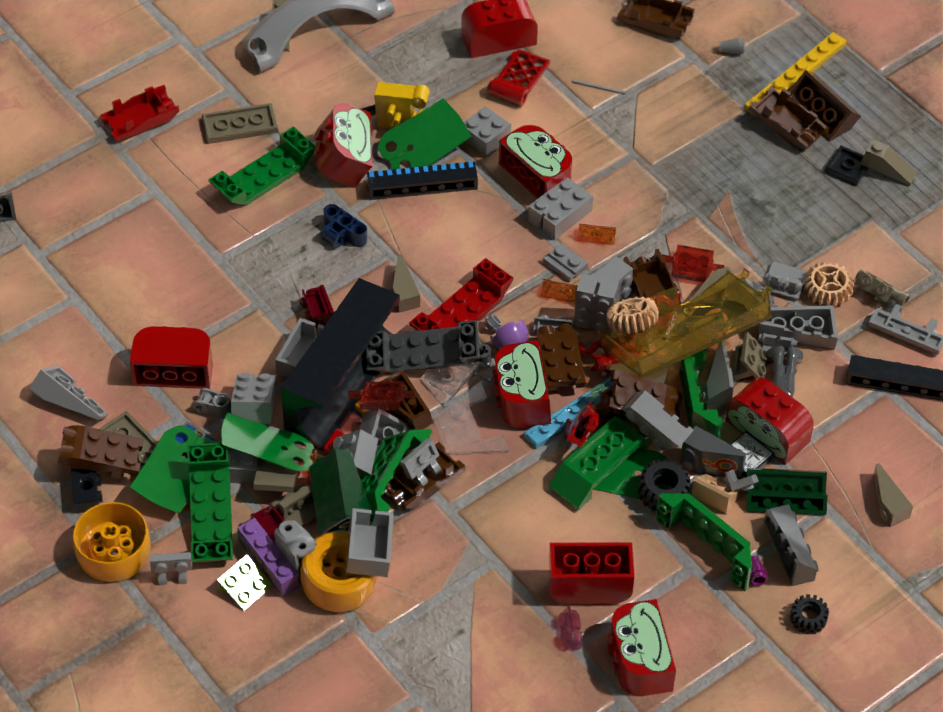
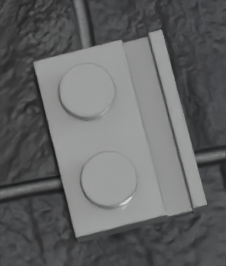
[543,243,588,282]

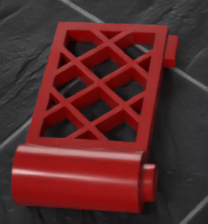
[487,49,550,106]

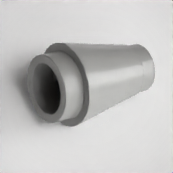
[719,37,745,55]

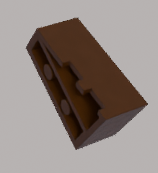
[369,369,433,430]

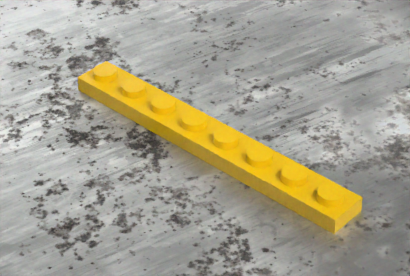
[744,32,847,118]

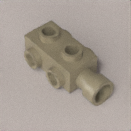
[854,269,910,307]

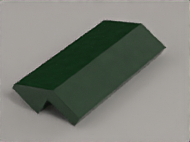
[746,468,828,515]

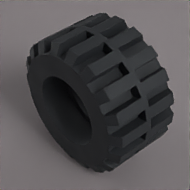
[638,459,690,511]

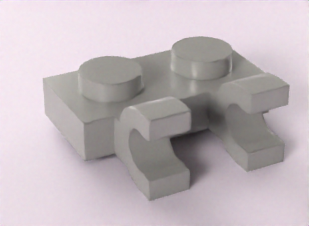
[400,438,442,486]
[149,552,192,585]

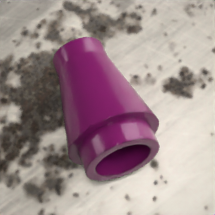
[749,556,768,586]

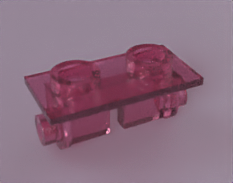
[558,605,583,652]

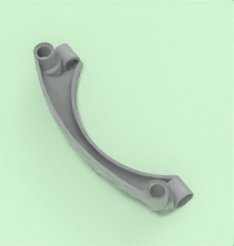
[241,0,395,73]

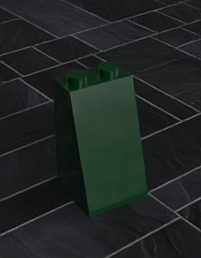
[309,447,374,534]

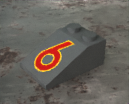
[680,426,746,479]

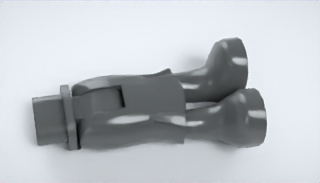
[767,346,803,397]

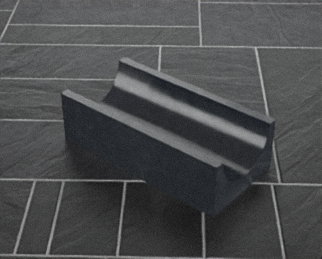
[281,278,400,451]

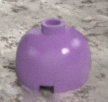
[490,319,529,350]

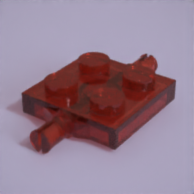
[662,245,725,283]
[348,381,416,410]

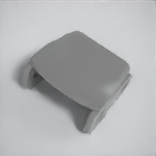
[274,520,317,582]

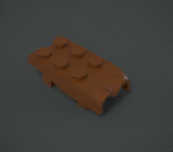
[617,0,695,37]
[748,86,827,151]
[624,249,684,317]
[536,324,586,391]
[606,370,683,422]
[57,425,144,479]
[384,442,466,510]

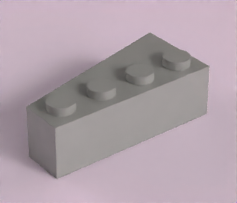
[755,306,838,350]

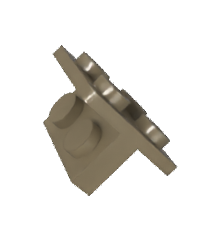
[732,332,768,380]
[271,484,316,527]

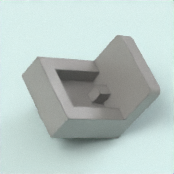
[725,469,758,491]

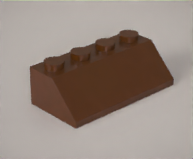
[788,70,861,141]

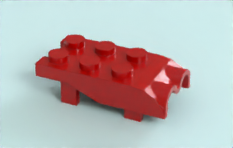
[100,85,179,142]

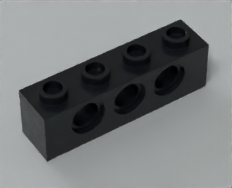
[71,468,103,513]

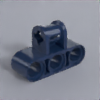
[320,204,367,248]

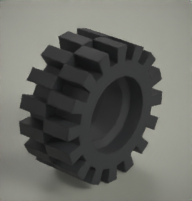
[790,594,829,634]

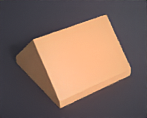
[692,474,741,514]

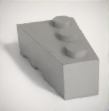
[623,390,694,450]

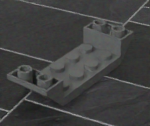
[366,320,480,373]

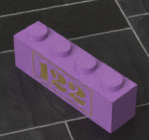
[237,518,300,597]

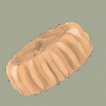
[803,262,855,307]
[606,297,659,334]

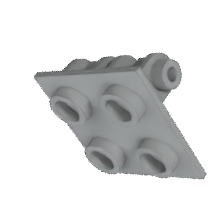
[762,261,808,300]

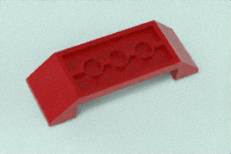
[409,258,514,331]

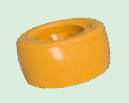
[73,502,151,582]
[300,532,378,612]

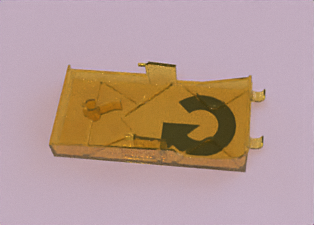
[599,268,772,379]

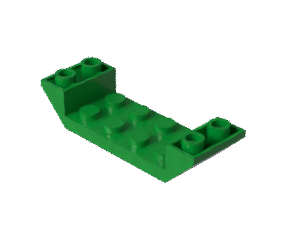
[208,126,316,205]
[679,333,722,439]
[549,416,653,510]
[361,429,432,526]
[187,443,233,562]
[655,493,752,591]

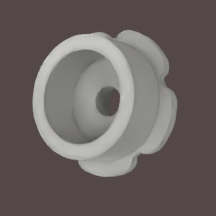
[485,314,502,331]

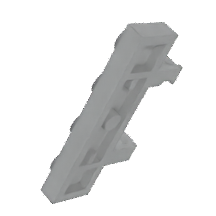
[868,304,943,355]

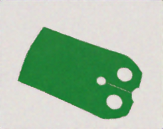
[378,98,472,169]
[221,413,314,471]
[130,425,216,513]
[593,448,671,499]

